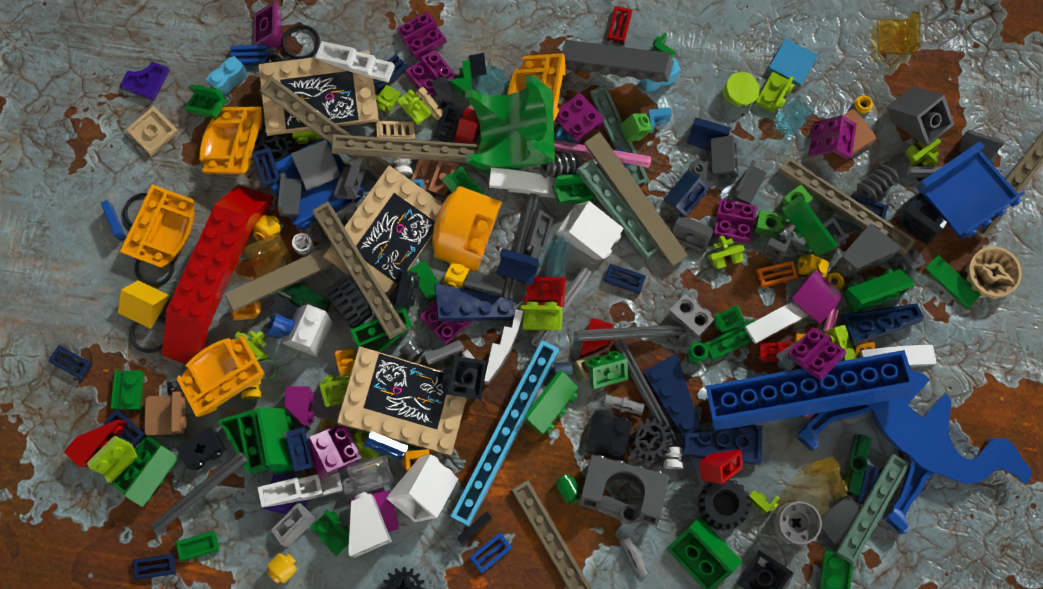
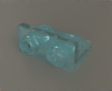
[773,95,814,140]

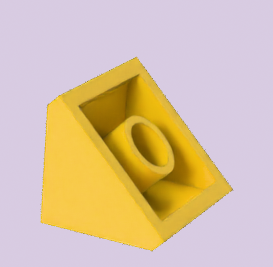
[118,280,171,329]

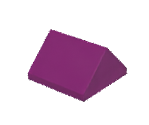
[253,1,282,48]

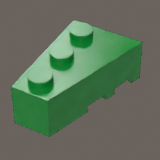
[350,307,412,353]
[217,410,271,475]

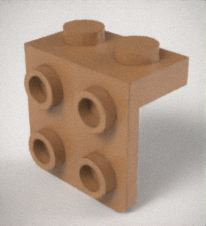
[145,392,188,436]

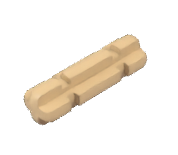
[415,87,443,121]

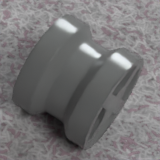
[399,340,424,362]

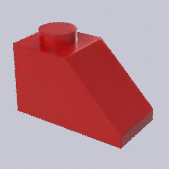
[579,318,613,359]
[699,450,743,485]

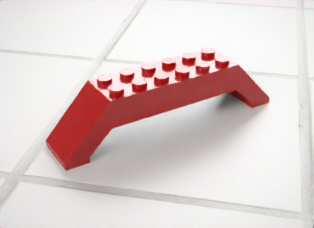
[162,184,274,364]

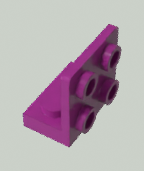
[555,92,604,142]
[808,115,857,159]

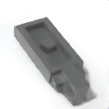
[525,210,554,258]

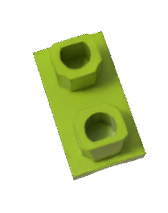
[397,89,432,125]
[905,138,941,167]
[707,236,745,269]
[234,331,269,362]

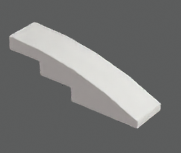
[315,41,395,82]
[489,168,556,198]
[745,301,809,344]
[484,310,523,385]
[860,345,937,368]
[258,472,344,508]

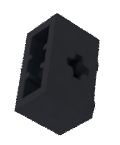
[176,427,227,471]

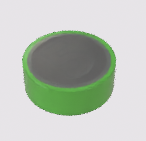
[259,360,277,380]

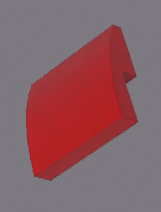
[524,277,566,308]

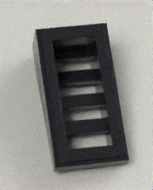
[433,103,465,143]

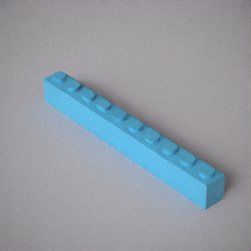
[451,340,559,527]

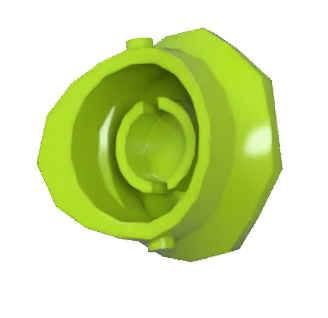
[722,72,760,107]

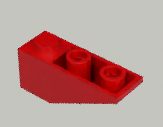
[64,420,127,468]

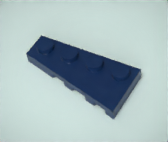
[434,283,515,321]
[841,303,923,346]
[643,353,701,438]
[682,425,762,465]

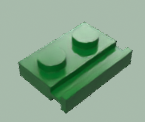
[111,370,145,410]
[818,550,853,589]

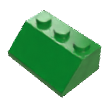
[781,195,839,256]
[843,269,915,313]
[524,370,579,437]
[256,408,293,476]
[110,435,179,507]
[666,517,743,589]

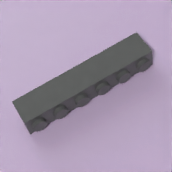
[562,40,674,82]

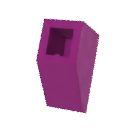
[285,386,315,429]

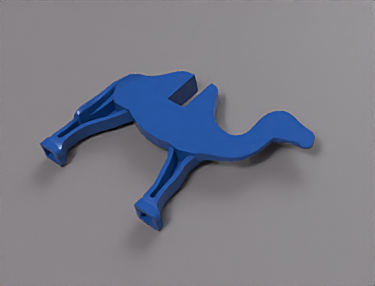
[795,372,1032,535]

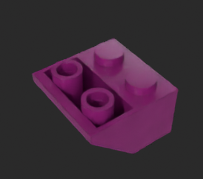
[308,424,362,480]

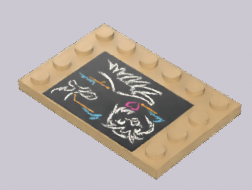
[259,51,379,136]
[323,165,443,298]
[337,346,466,456]

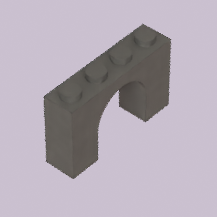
[579,455,669,526]

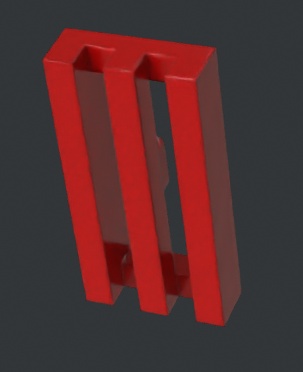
[607,6,633,44]

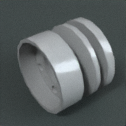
[772,501,822,545]

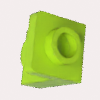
[376,85,402,113]
[748,490,780,515]

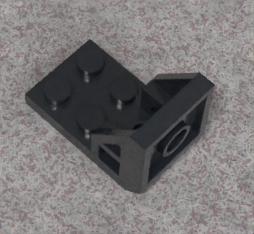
[896,193,947,246]

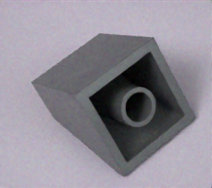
[886,86,955,146]
[833,223,901,279]

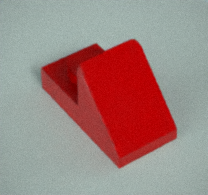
[454,107,480,144]

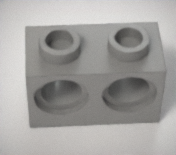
[668,294,714,340]

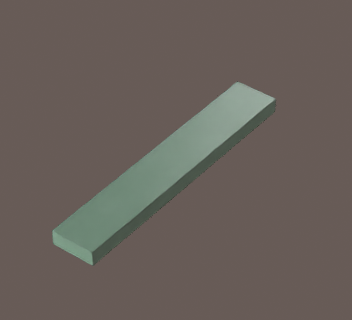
[589,85,649,187]
[576,159,659,260]
[835,453,909,565]

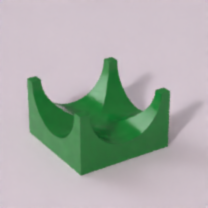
[465,75,555,175]

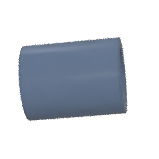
[554,361,573,375]

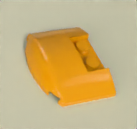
[507,53,565,120]
[200,107,263,174]
[120,184,195,268]
[432,186,502,272]
[177,336,265,417]

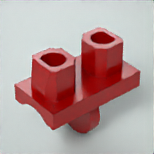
[759,341,795,364]

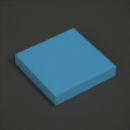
[768,39,818,86]

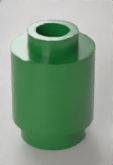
[686,342,708,365]
[555,474,582,505]

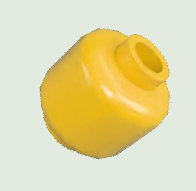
[252,215,281,243]
[266,553,297,584]

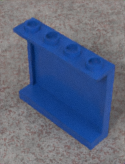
[263,138,363,231]
[917,141,1025,240]

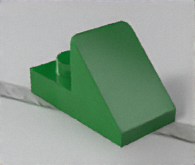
[449,60,473,99]

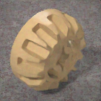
[965,246,1022,300]

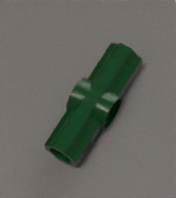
[275,284,331,313]
[841,434,872,496]

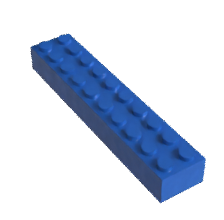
[706,350,915,431]

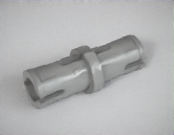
[603,394,644,416]
[620,536,650,578]

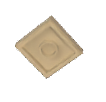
[126,106,179,157]

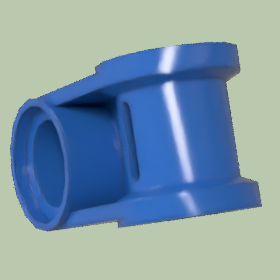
[264,314,294,339]

